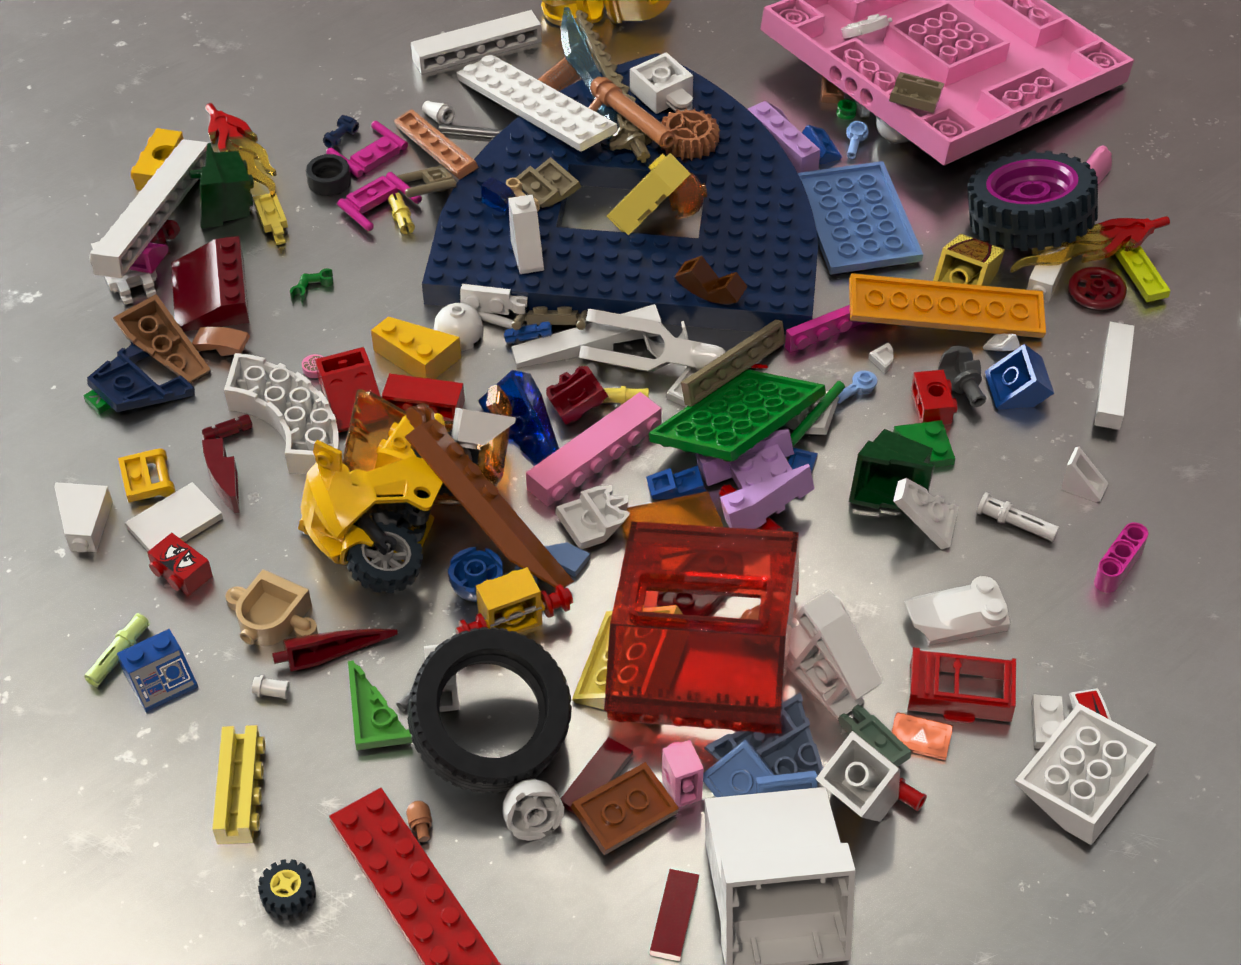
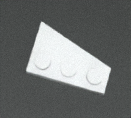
[893,478,958,550]

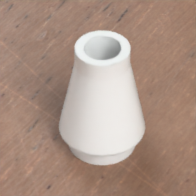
[422,101,455,124]

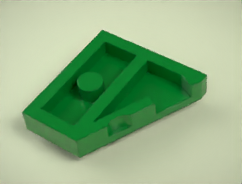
[893,420,955,468]

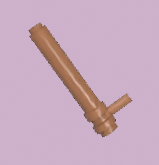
[588,77,675,148]

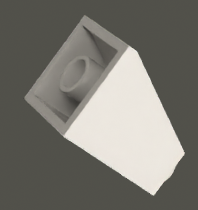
[816,731,900,822]

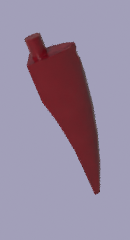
[272,629,398,672]

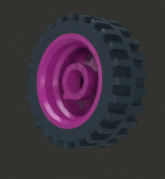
[968,151,1098,251]

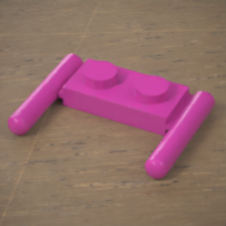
[326,121,408,178]
[337,172,422,231]

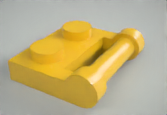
[118,448,175,503]

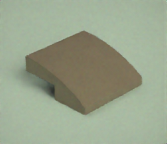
[889,72,945,113]
[516,157,581,208]

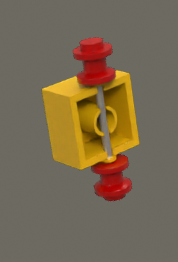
[455,567,573,634]

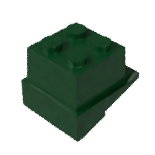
[189,143,254,229]
[848,429,935,511]

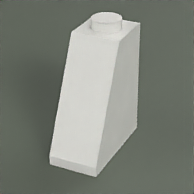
[508,195,544,274]
[54,482,113,552]

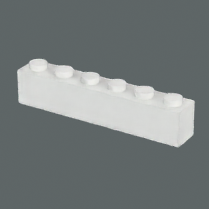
[411,10,542,74]

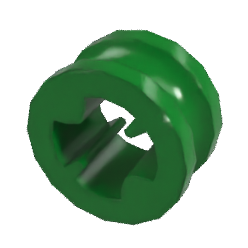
[836,99,857,120]

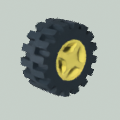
[258,859,316,920]

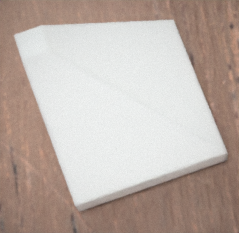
[983,333,1020,351]

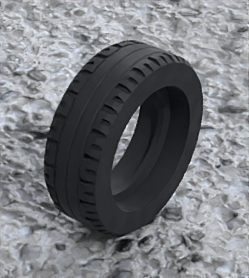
[407,627,572,793]

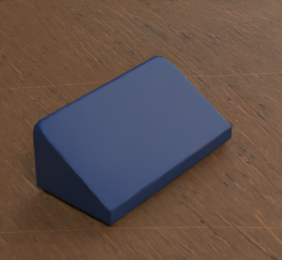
[802,125,842,165]

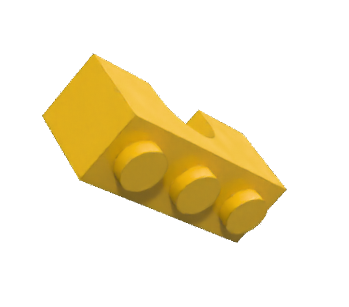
[131,128,184,190]

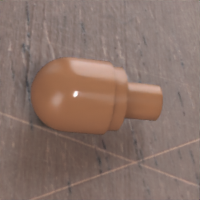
[406,801,432,842]

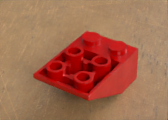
[315,347,387,433]

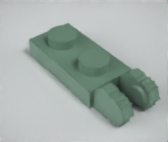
[838,704,911,767]

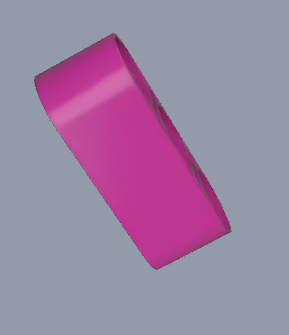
[1094,522,1149,593]

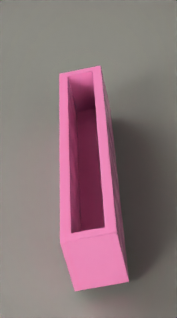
[526,392,662,507]

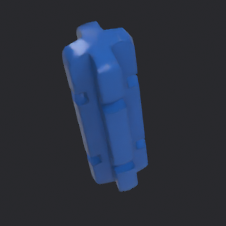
[504,321,552,344]

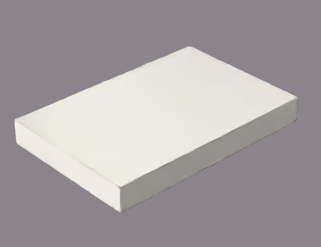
[125,482,223,551]

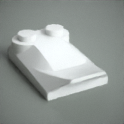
[904,576,1010,645]

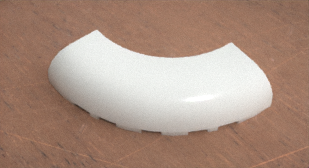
[224,353,339,475]

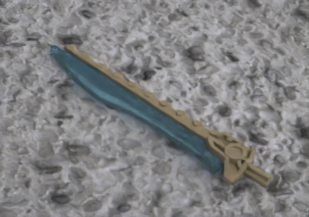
[561,7,653,163]

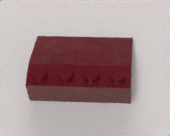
[171,236,250,332]

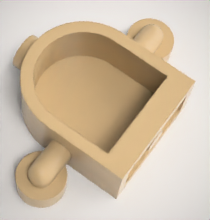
[225,569,318,646]

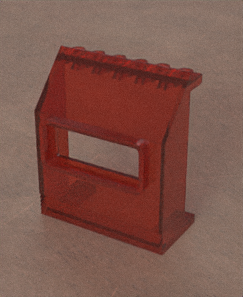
[604,521,799,734]

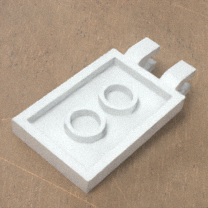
[91,241,157,305]

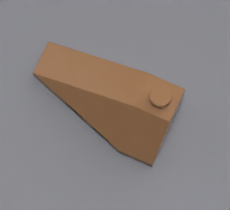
[113,294,211,383]

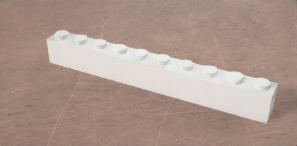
[89,139,209,278]

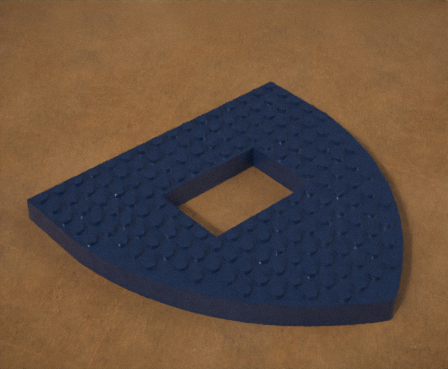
[422,53,818,335]

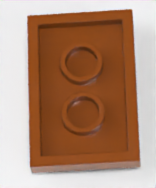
[571,762,679,855]

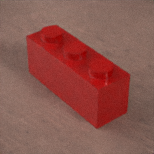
[382,373,465,422]

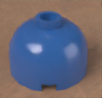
[448,547,503,602]

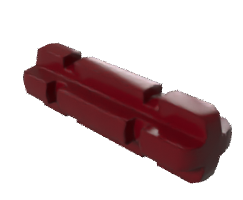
[202,414,253,440]

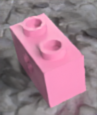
[662,740,704,807]

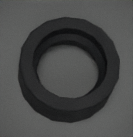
[306,154,351,196]

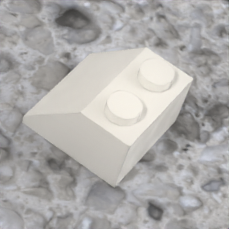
[451,408,516,449]

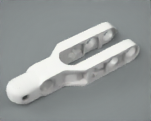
[579,309,726,372]

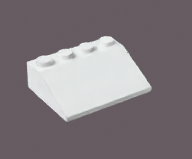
[1015,703,1156,845]

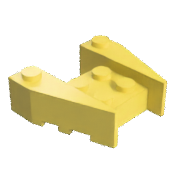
[606,153,690,236]

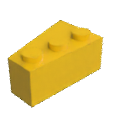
[371,316,461,379]

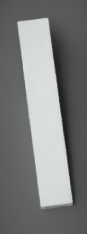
[511,304,661,368]
[1094,321,1135,430]

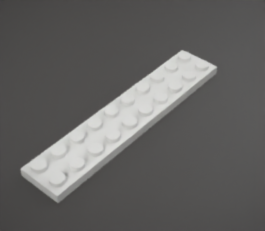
[456,55,618,152]

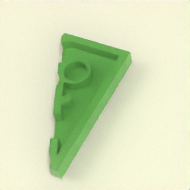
[348,660,412,750]

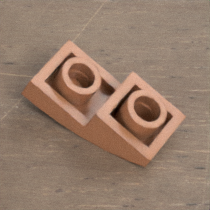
[192,327,250,356]

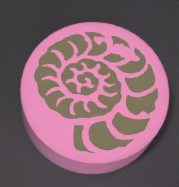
[302,354,323,378]

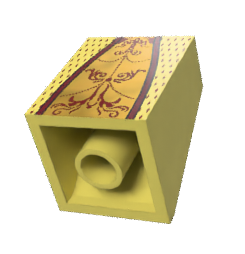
[933,234,1005,286]

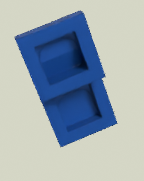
[646,466,706,499]

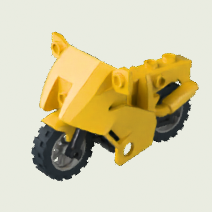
[298,413,483,593]

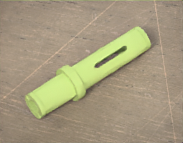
[84,613,150,687]

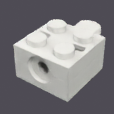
[630,52,693,114]

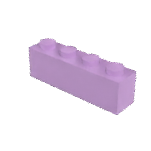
[748,101,820,173]

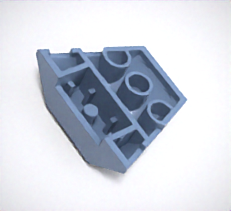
[704,692,823,785]

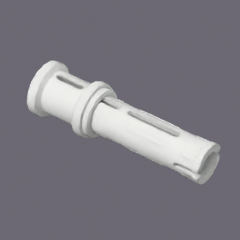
[976,492,1059,542]

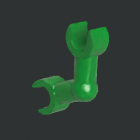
[290,268,333,302]

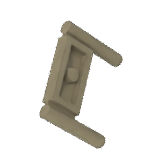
[396,165,456,198]
[512,306,588,330]

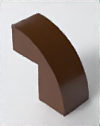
[674,256,748,304]

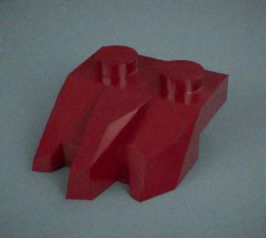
[546,366,609,425]

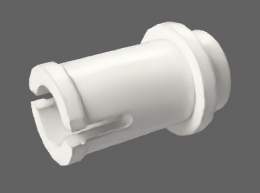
[252,675,290,699]

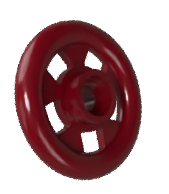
[1068,267,1127,310]

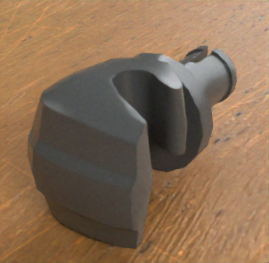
[938,346,987,407]

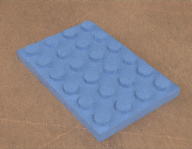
[798,161,923,274]

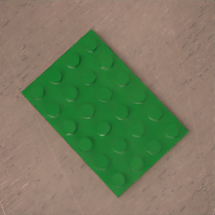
[648,369,826,462]

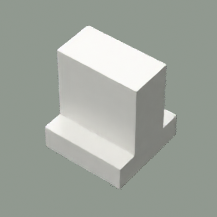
[705,787,856,965]

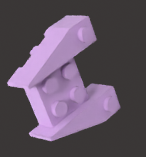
[695,429,814,536]

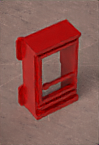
[908,647,1016,724]

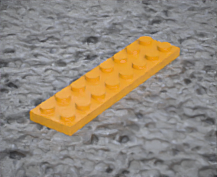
[849,273,1046,338]

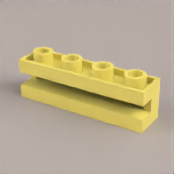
[212,725,265,844]

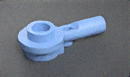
[846,121,869,159]
[838,370,877,403]

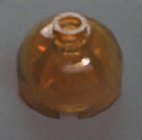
[669,172,707,220]

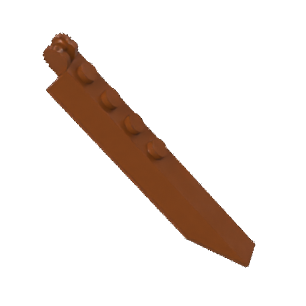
[405,403,574,588]

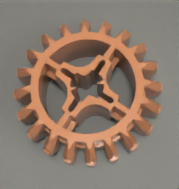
[661,108,720,161]

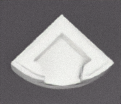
[868,343,894,374]

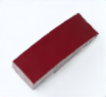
[202,438,240,513]

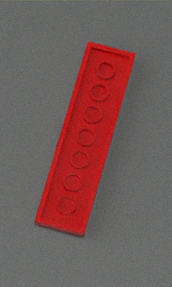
[329,788,501,965]

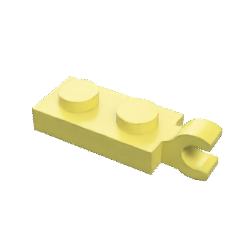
[253,192,288,245]

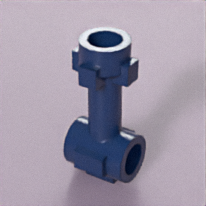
[323,115,359,148]

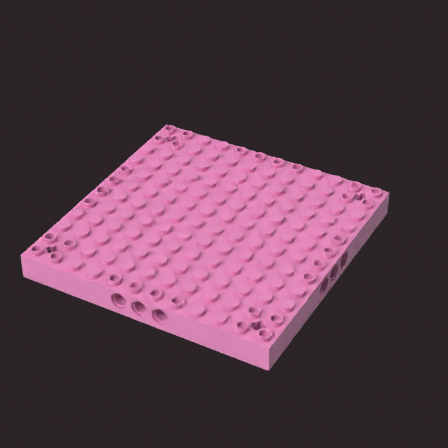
[760,0,1134,165]

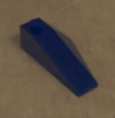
[478,370,559,465]

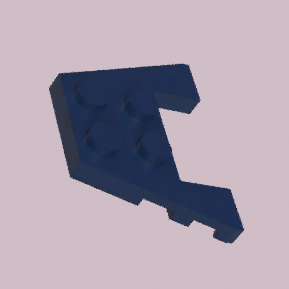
[87,342,195,412]

